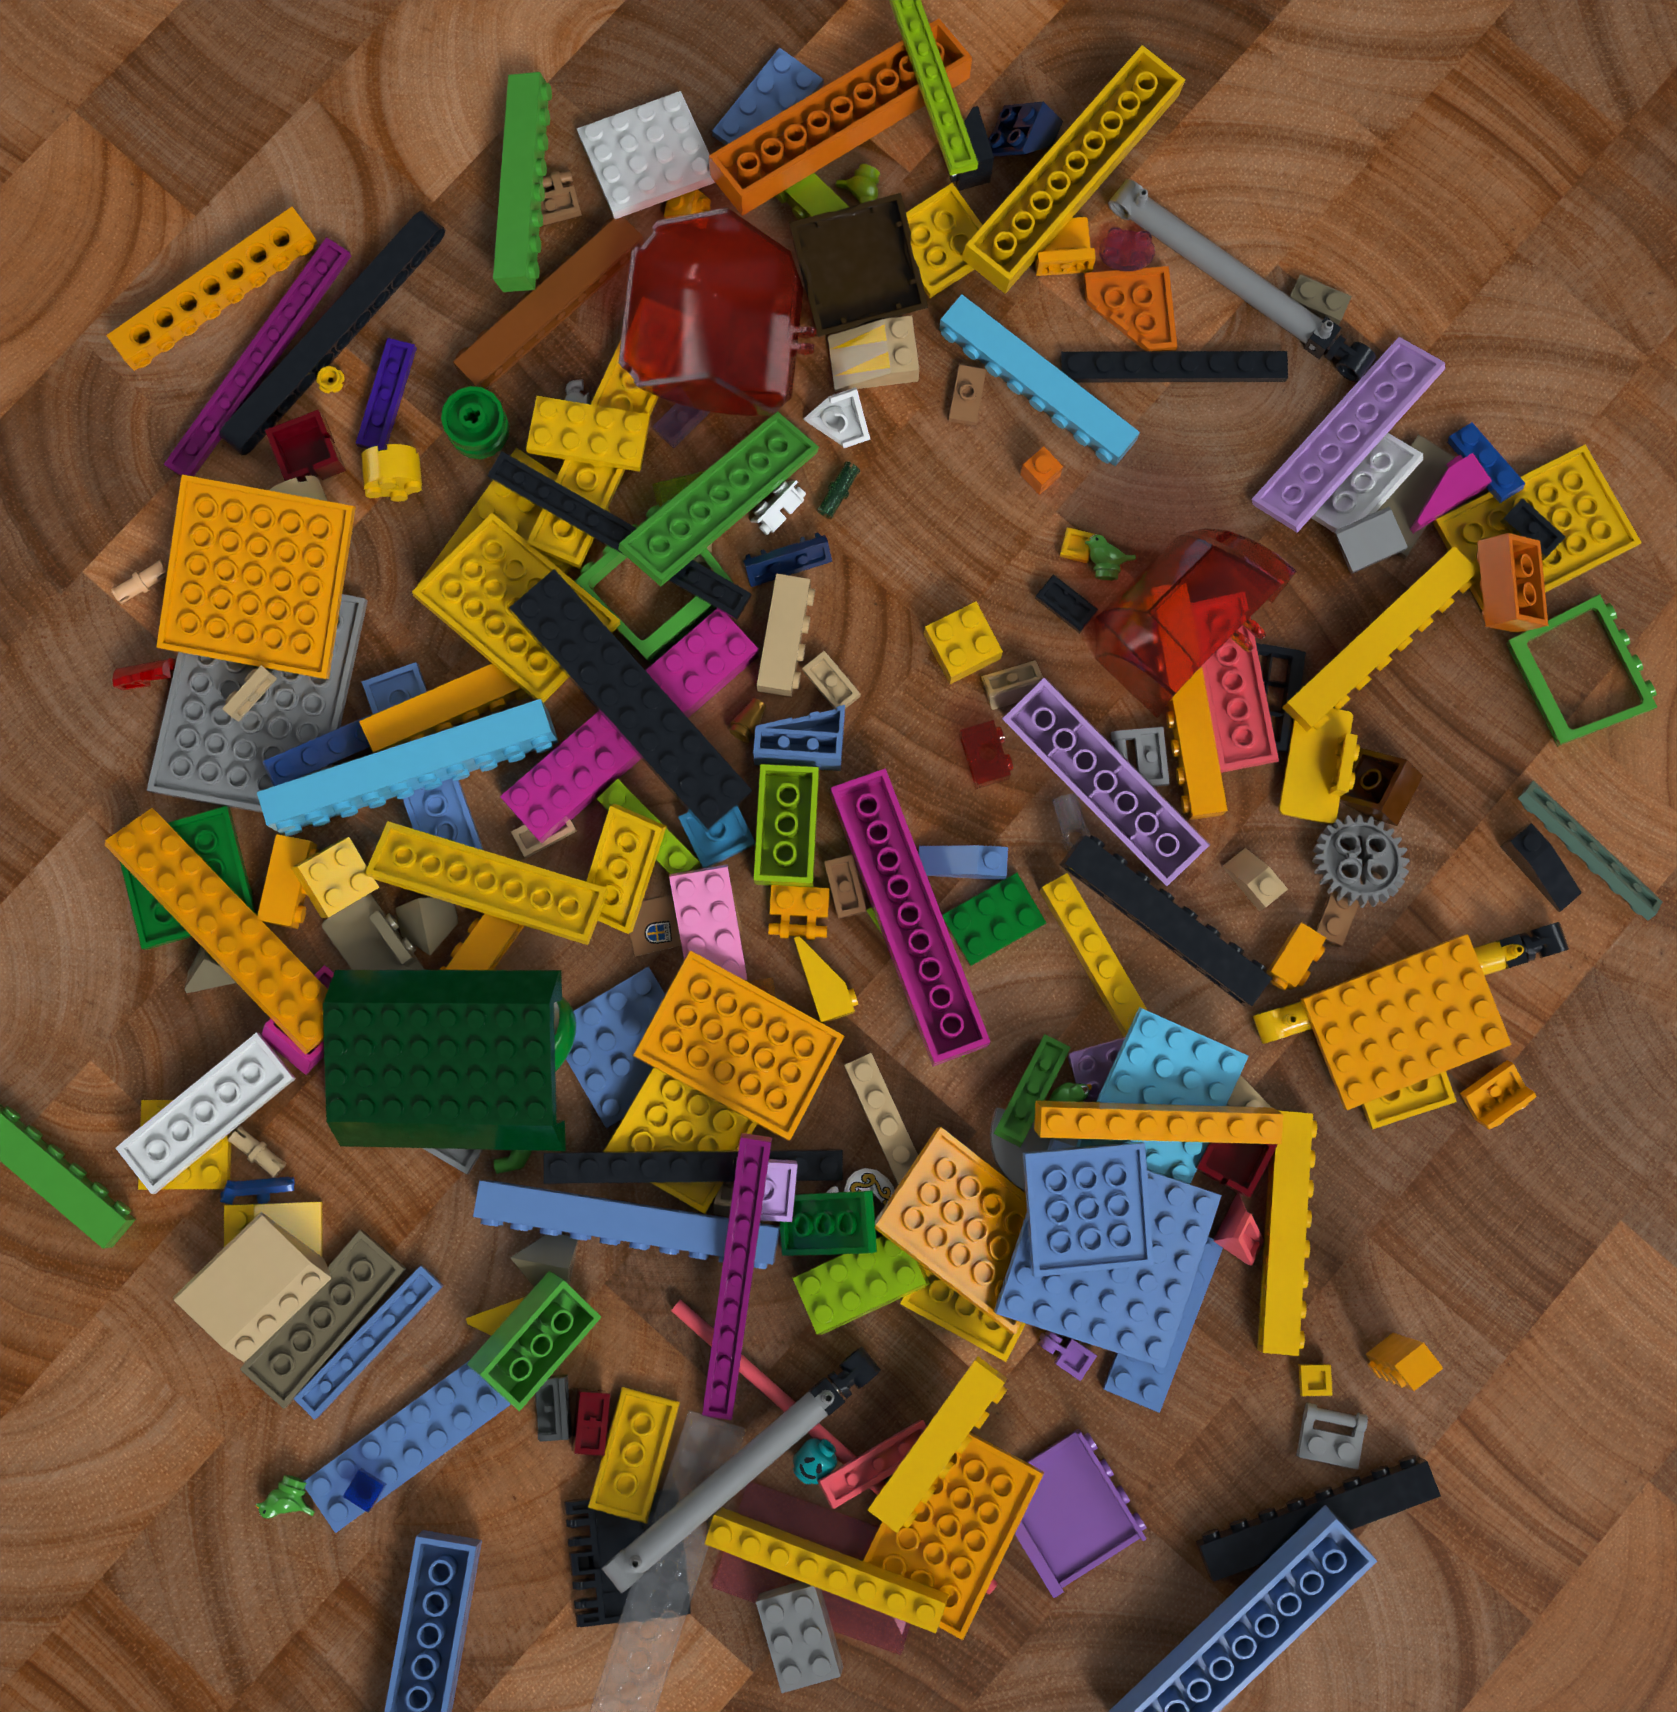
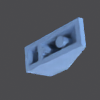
[919,845,1008,880]

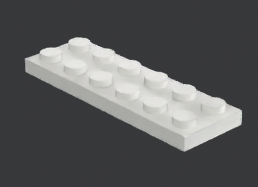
[116,1032,296,1194]

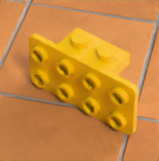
[1279,708,1360,824]

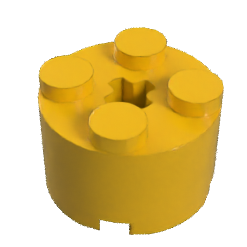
[361,444,422,502]

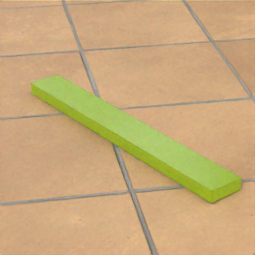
[889,0,978,176]

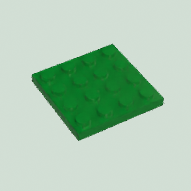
[120,806,257,950]

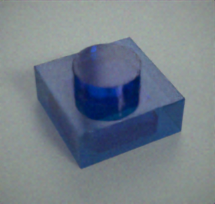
[343,1468,387,1513]

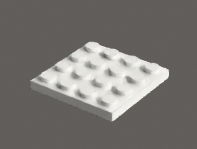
[577,91,715,219]

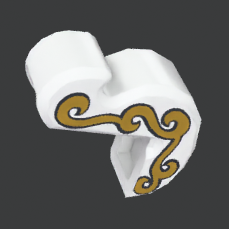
[826,1168,895,1206]

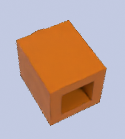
[1020,446,1063,495]

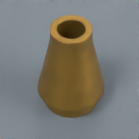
[729,698,767,743]

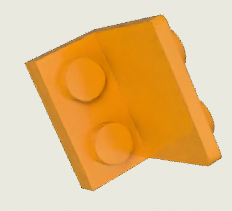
[1035,217,1096,276]

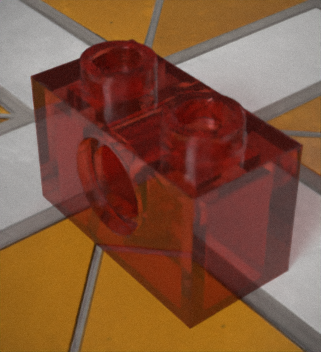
[959,720,1014,789]

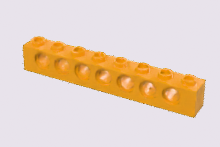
[106,206,318,371]

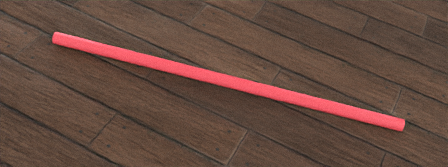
[671,1299,998,1595]

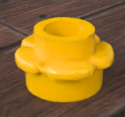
[316,366,345,394]

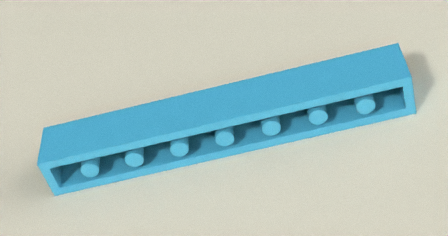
[939,294,1140,466]

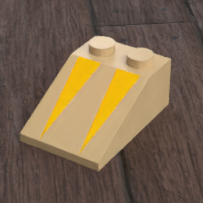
[828,315,919,392]

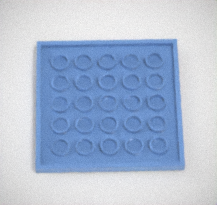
[994,1138,1222,1368]

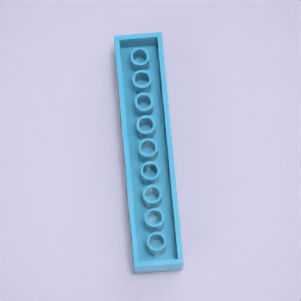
[257,699,559,836]

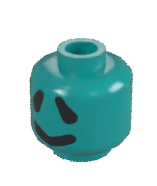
[793,1438,837,1485]

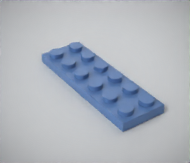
[1103,1237,1223,1413]

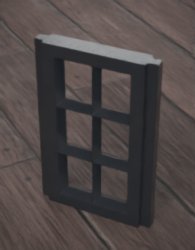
[1256,643,1306,753]

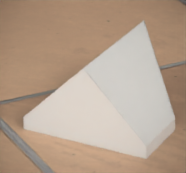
[803,387,870,448]

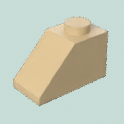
[1222,848,1288,911]

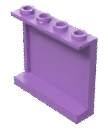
[1015,1429,1146,1598]

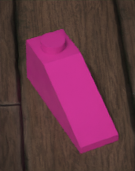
[1410,453,1492,534]

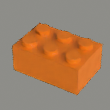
[1477,533,1548,633]

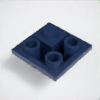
[988,101,1063,156]

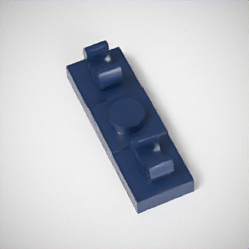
[743,532,833,587]

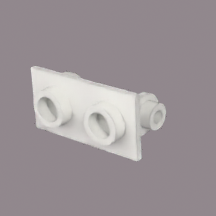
[750,480,806,535]

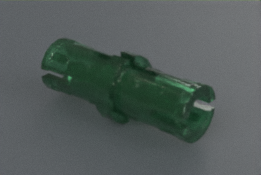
[817,461,860,519]

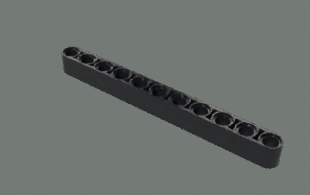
[219,210,446,456]

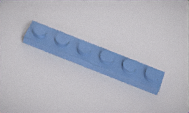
[294,1265,444,1420]

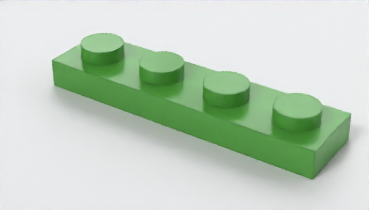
[994,1034,1071,1148]

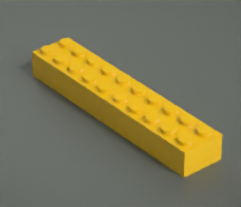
[962,45,1186,294]

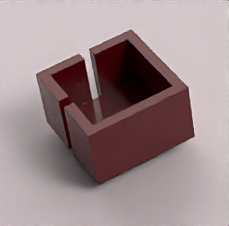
[265,409,346,482]
[1196,1142,1278,1197]

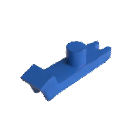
[220,1177,295,1205]

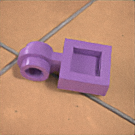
[1038,1330,1097,1381]

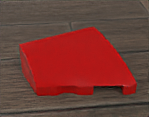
[112,658,176,691]

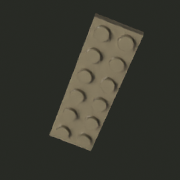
[240,1230,407,1409]

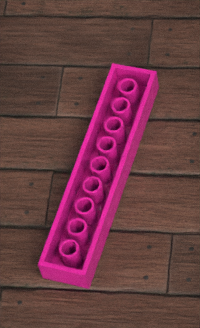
[500,609,759,844]
[830,768,991,1067]

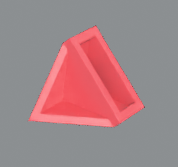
[1213,1193,1264,1266]

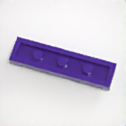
[356,338,417,451]

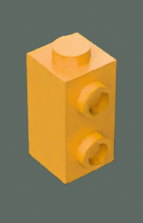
[1266,922,1326,990]

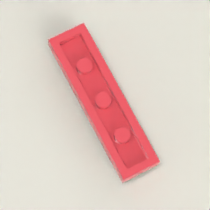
[817,1419,927,1509]

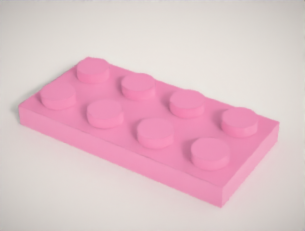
[669,865,747,980]

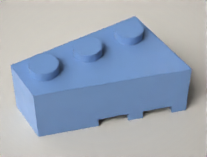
[753,705,845,771]

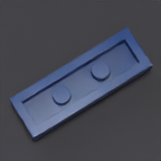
[1447,422,1525,503]

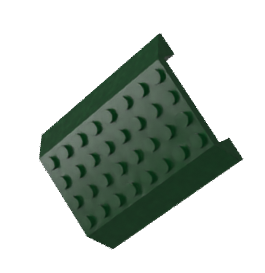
[323,969,566,1151]

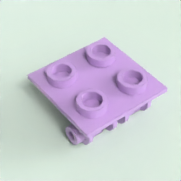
[1067,1037,1125,1102]

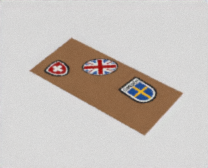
[630,881,743,957]

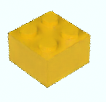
[924,601,1003,684]
[291,837,379,918]

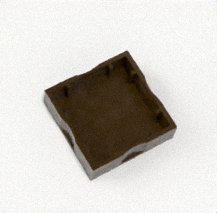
[789,193,928,337]

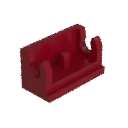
[571,1388,610,1456]

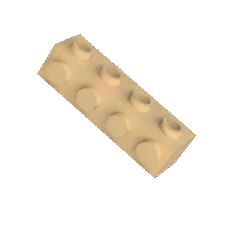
[757,574,815,697]

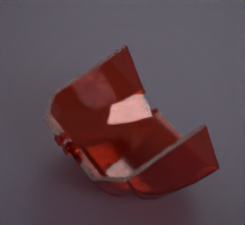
[618,207,816,416]
[1095,528,1297,718]

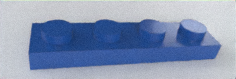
[262,714,371,786]

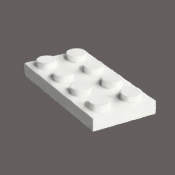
[1311,433,1423,534]

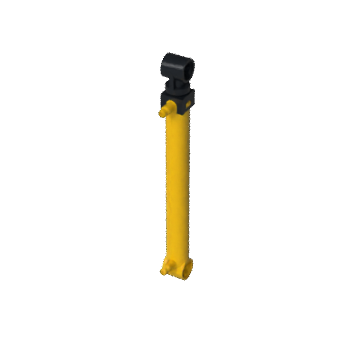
[1253,922,1569,1044]

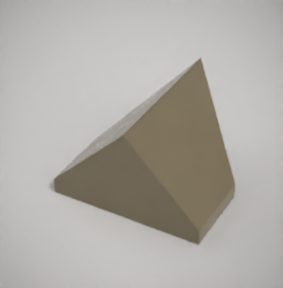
[395,897,459,955]
[185,946,236,993]
[510,1234,579,1287]

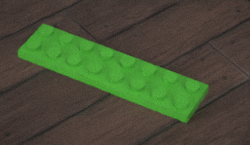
[618,411,819,587]

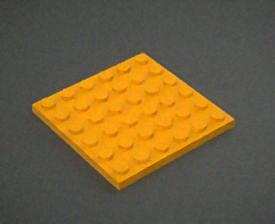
[156,475,356,679]

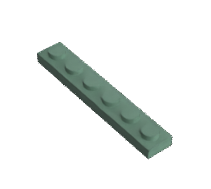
[1518,780,1663,921]

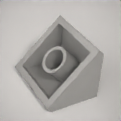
[1335,506,1408,574]

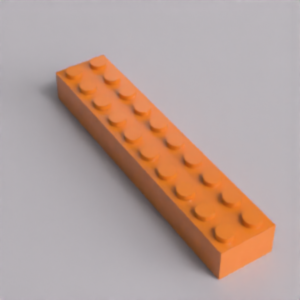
[709,18,972,216]

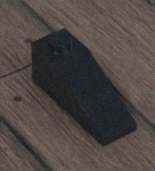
[1500,823,1582,912]

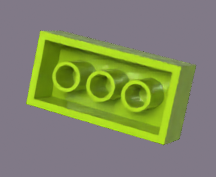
[754,764,819,887]
[793,1236,931,1335]

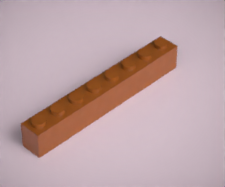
[453,216,646,390]

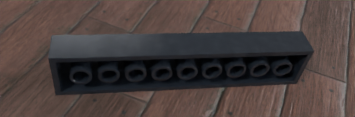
[509,569,752,832]

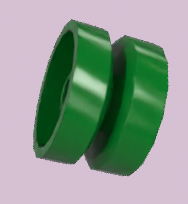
[441,386,510,459]

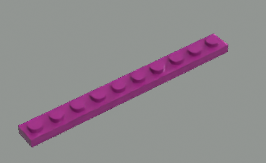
[164,237,352,477]
[702,1133,772,1420]

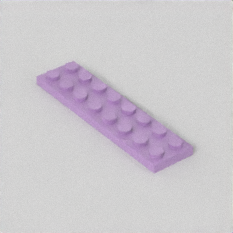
[1252,337,1445,533]

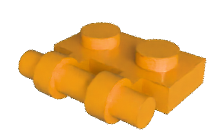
[768,885,830,940]

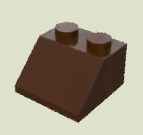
[1340,748,1423,826]

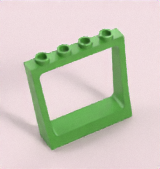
[575,500,733,664]
[1506,594,1657,747]

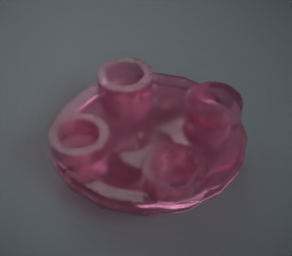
[1099,227,1155,271]

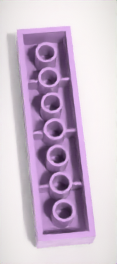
[1002,678,1210,886]

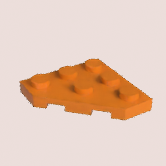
[1084,266,1177,351]

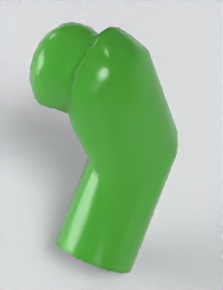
[494,1150,532,1174]

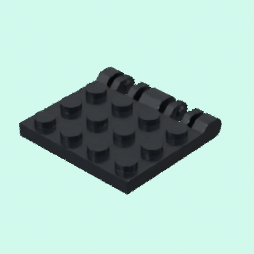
[564,1488,691,1627]

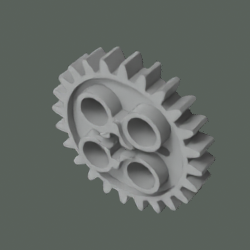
[1312,815,1410,908]

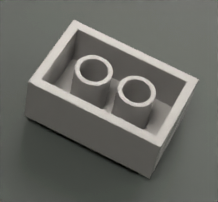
[756,1581,843,1693]

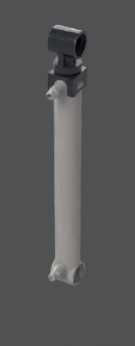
[1108,179,1376,382]
[601,1346,881,1593]

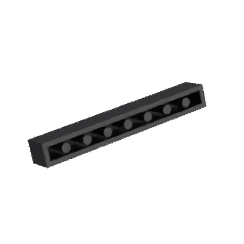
[1059,835,1272,1007]
[1196,1455,1441,1582]

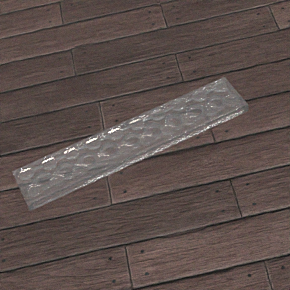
[589,1410,746,1712]

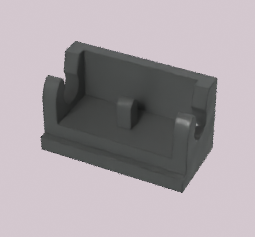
[536,1375,572,1441]

